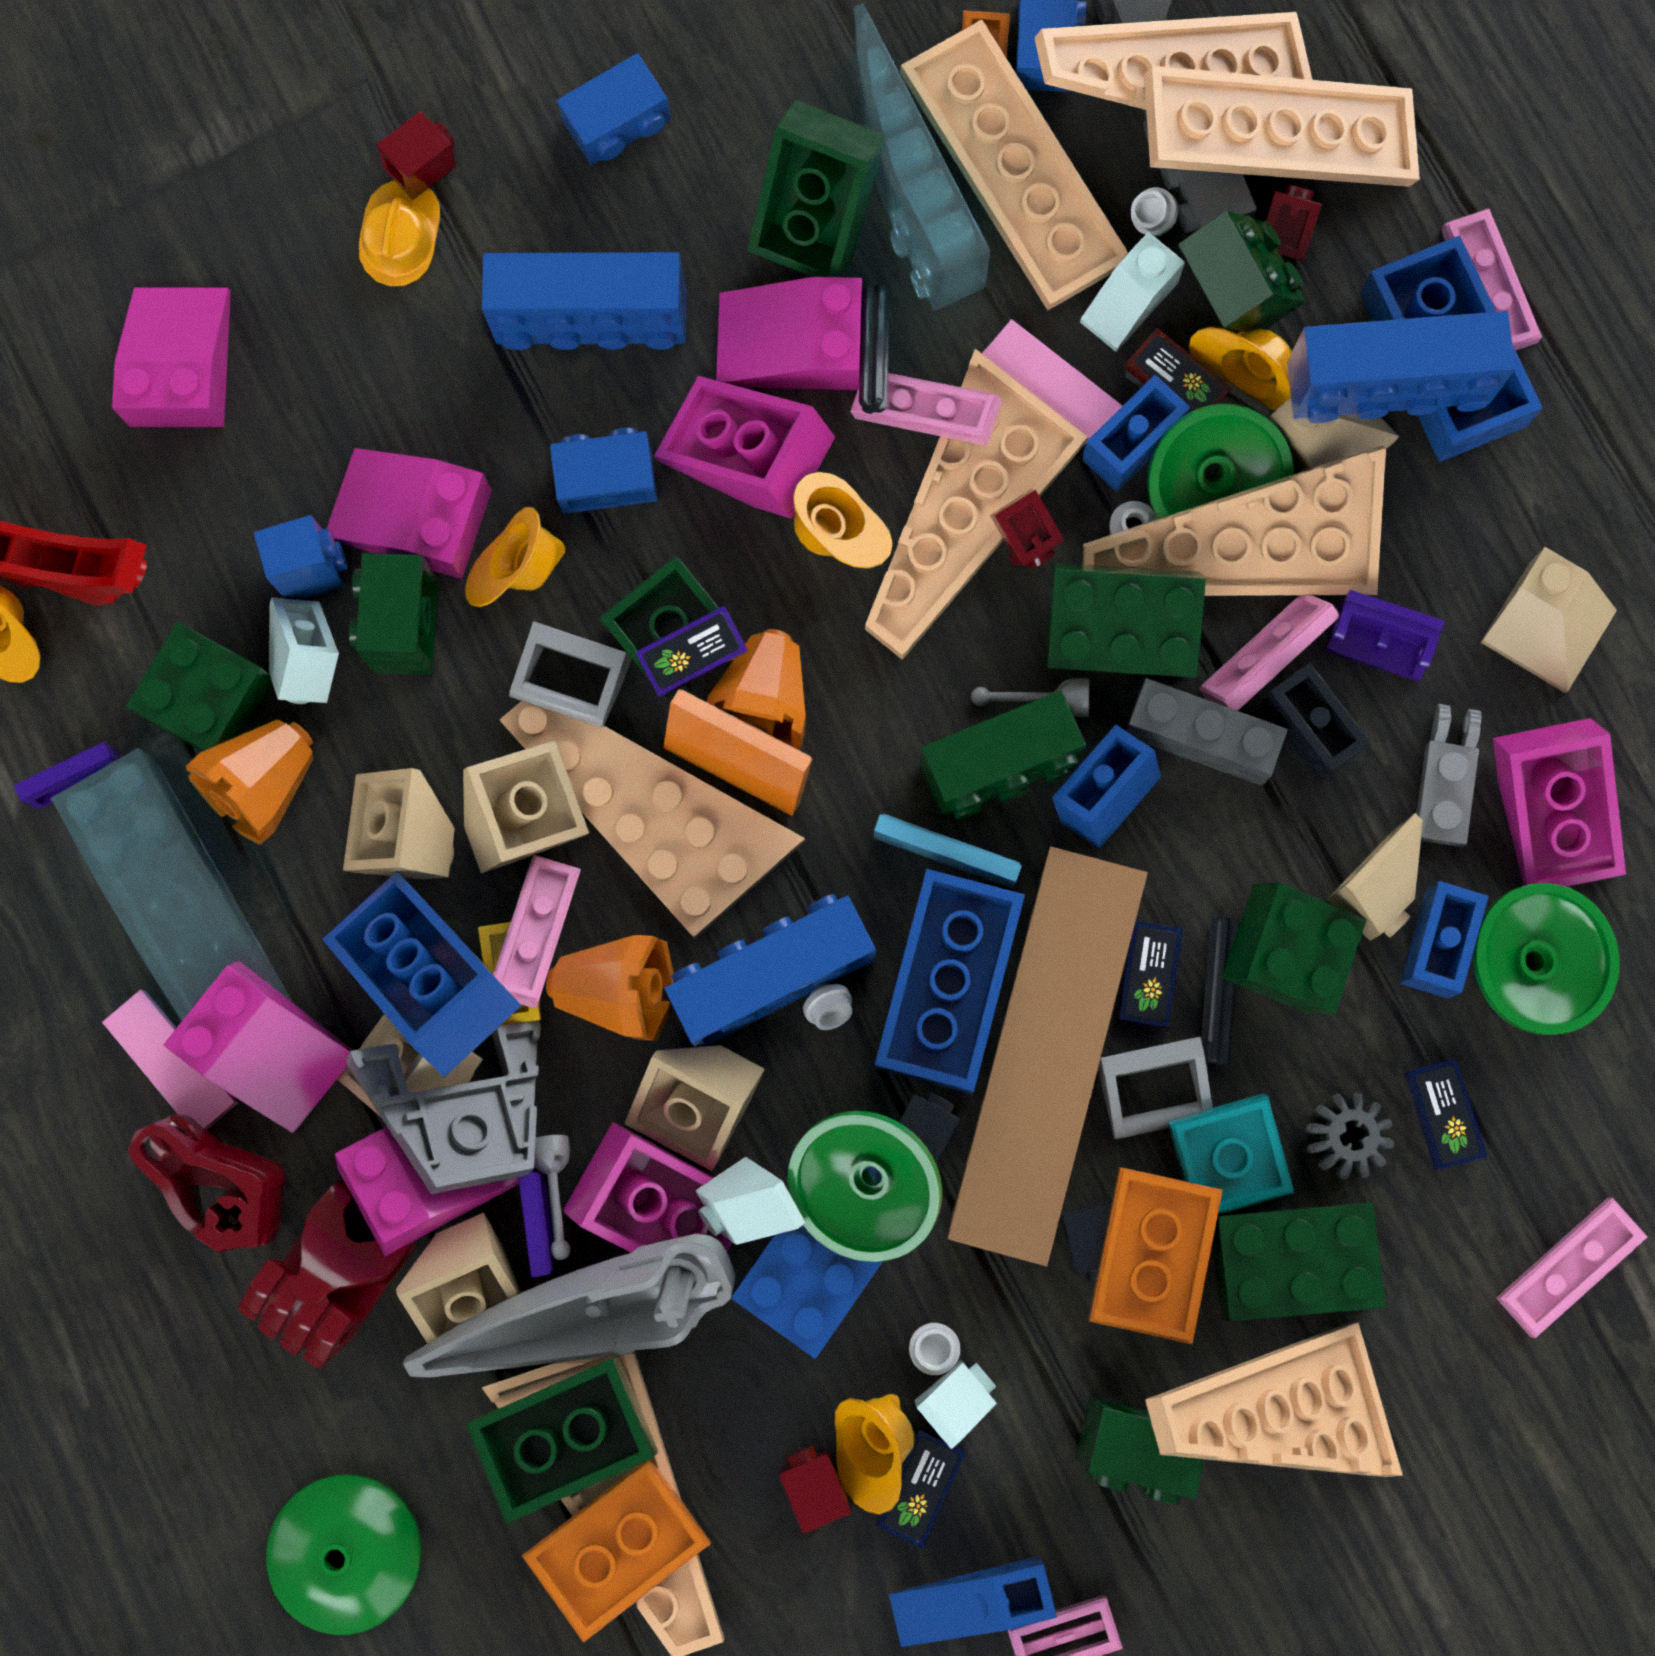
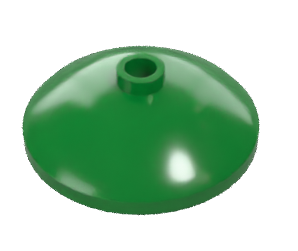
[1147,404,1294,519]
[1473,883,1620,1035]
[787,1111,942,1262]
[266,1474,422,1635]

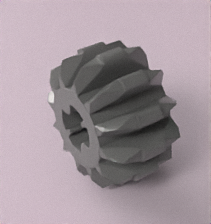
[1305,1093,1394,1179]

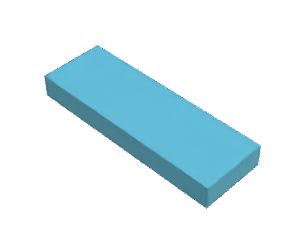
[874,813,1022,889]

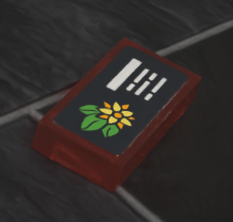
[1124,328,1232,412]

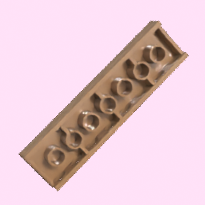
[947,846,1148,1267]

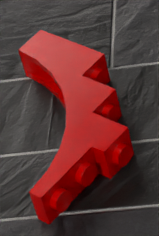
[0,521,147,606]

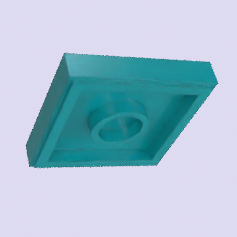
[1167,1093,1294,1215]

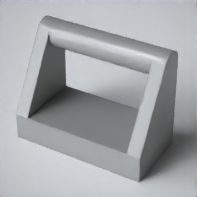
[509,621,632,728]
[1098,1037,1213,1140]

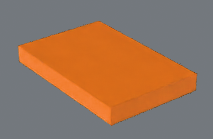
[663,689,812,816]
[1088,1167,1222,1344]
[522,1459,711,1643]

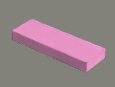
[1441,209,1542,351]
[982,319,1122,440]
[850,373,1002,446]
[1199,595,1340,711]
[494,855,581,1009]
[102,989,238,1130]
[1496,1198,1647,1338]

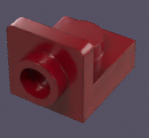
[1265,184,1322,261]
[990,490,1065,569]

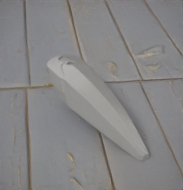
[403,1234,736,1378]

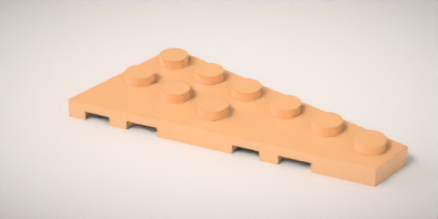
[1034,12,1312,110]
[500,701,805,939]
[1145,1323,1402,1477]

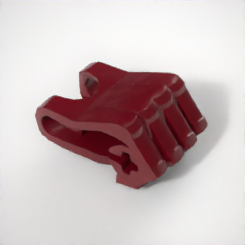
[129,1114,286,1252]
[237,1180,418,1369]

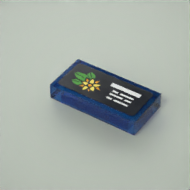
[1117,921,1183,1029]
[1404,1059,1487,1170]
[876,1429,966,1549]

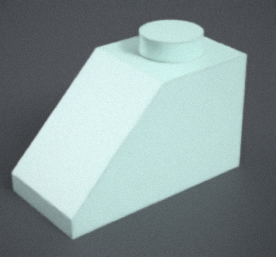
[1080,232,1185,352]
[269,597,339,704]
[695,1157,805,1245]
[915,1360,997,1449]

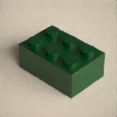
[747,100,886,277]
[1045,562,1206,678]
[919,690,1086,821]
[1213,1203,1386,1322]
[466,1355,659,1524]
[1075,1397,1205,1505]

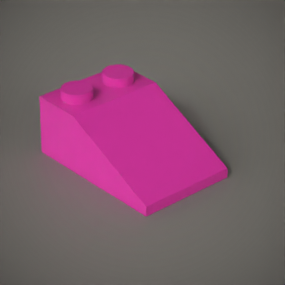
[716,277,862,390]
[112,288,231,427]
[654,376,835,519]
[327,448,492,579]
[1493,718,1626,887]
[163,961,353,1133]
[563,1122,732,1253]
[335,1127,519,1256]

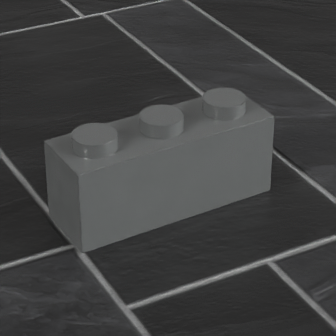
[1125,678,1288,786]

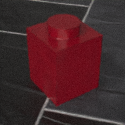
[377,111,456,200]
[779,1446,852,1534]

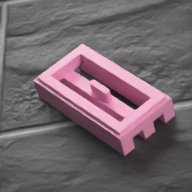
[1008,1594,1123,1656]

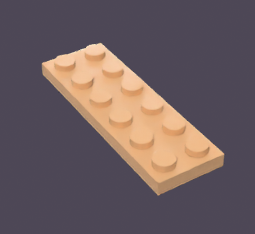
[900,20,1128,310]
[1144,66,1420,187]

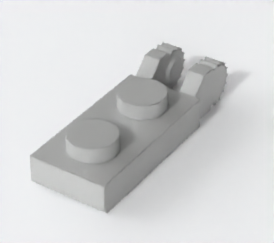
[1416,704,1482,847]

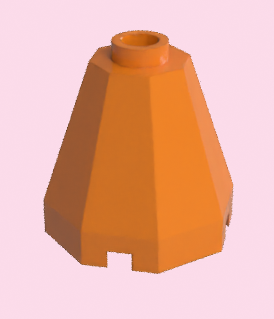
[707,629,806,751]
[186,720,313,845]
[546,935,674,1041]

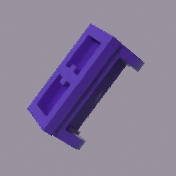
[1325,590,1445,682]

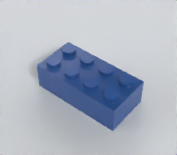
[1359,235,1543,462]
[482,252,686,350]
[1287,311,1515,423]
[874,869,1025,1095]
[322,871,522,1077]
[664,894,876,1047]
[731,1167,883,1359]

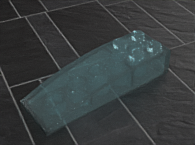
[854,3,990,311]
[51,748,293,1021]

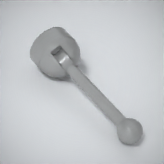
[971,678,1089,717]
[534,1135,571,1260]

